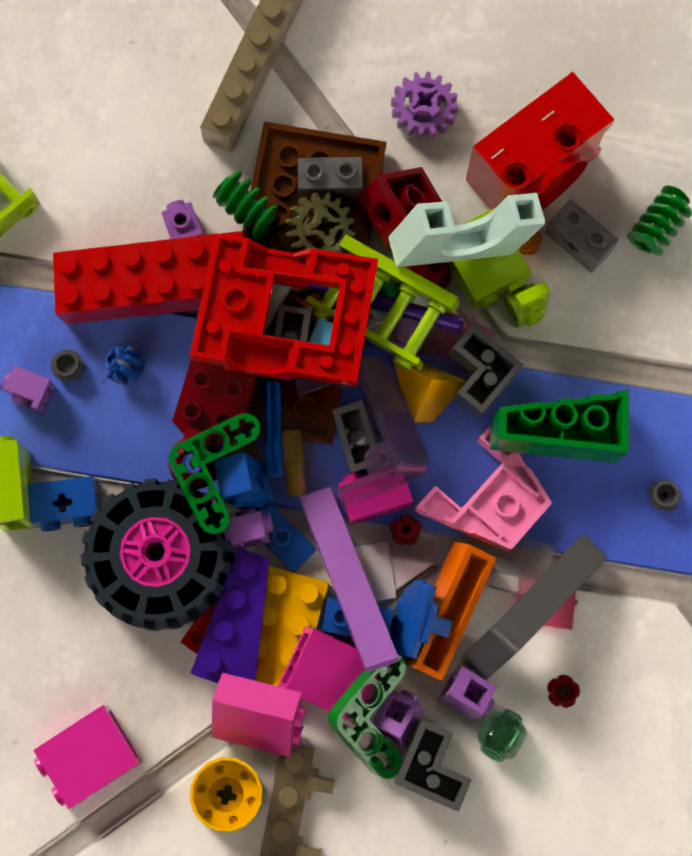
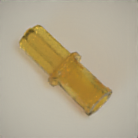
[282,430,307,496]

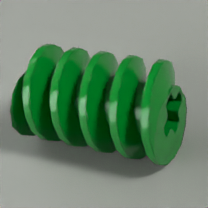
[212,170,281,241]
[627,185,692,256]

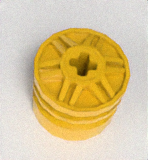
[190,757,262,832]

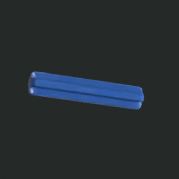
[263,381,283,477]

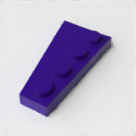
[190,547,270,684]

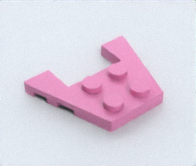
[415,425,552,553]

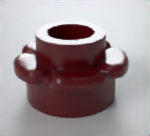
[390,514,422,546]
[547,675,580,708]

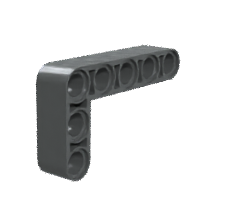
[461,533,608,680]

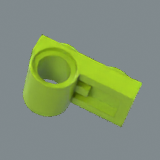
[504,281,551,328]

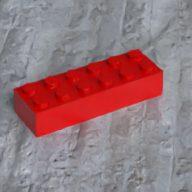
[53,231,246,325]

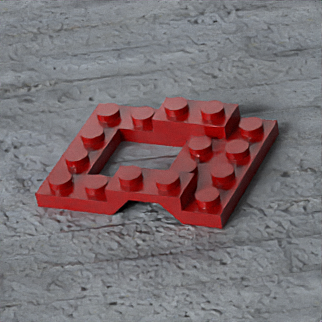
[189,233,378,387]

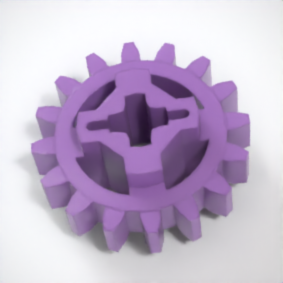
[391,71,458,140]

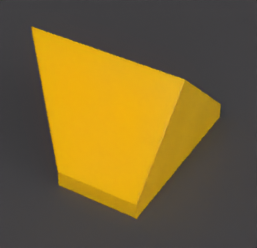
[394,362,467,423]

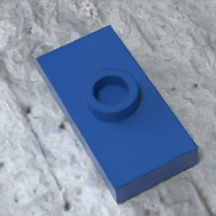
[262,504,317,573]

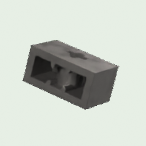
[298,157,363,201]
[545,198,619,273]
[332,400,390,473]

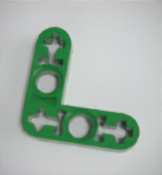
[168,413,260,534]
[328,654,406,779]

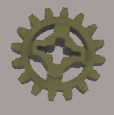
[285,192,355,253]

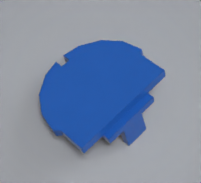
[391,579,453,659]

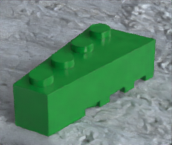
[490,390,629,463]

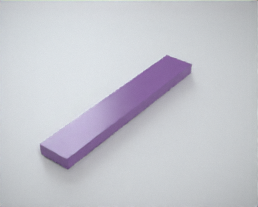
[299,487,399,673]

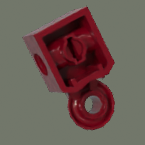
[358,167,451,289]
[168,360,258,490]

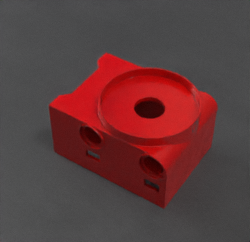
[465,71,615,210]

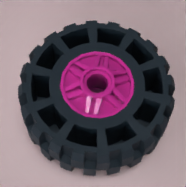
[81,478,234,631]

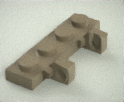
[260,745,335,856]

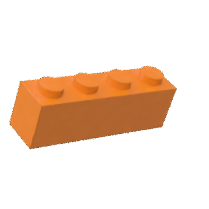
[404,542,497,681]

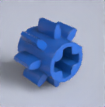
[104,344,145,385]

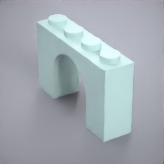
[388,193,546,267]

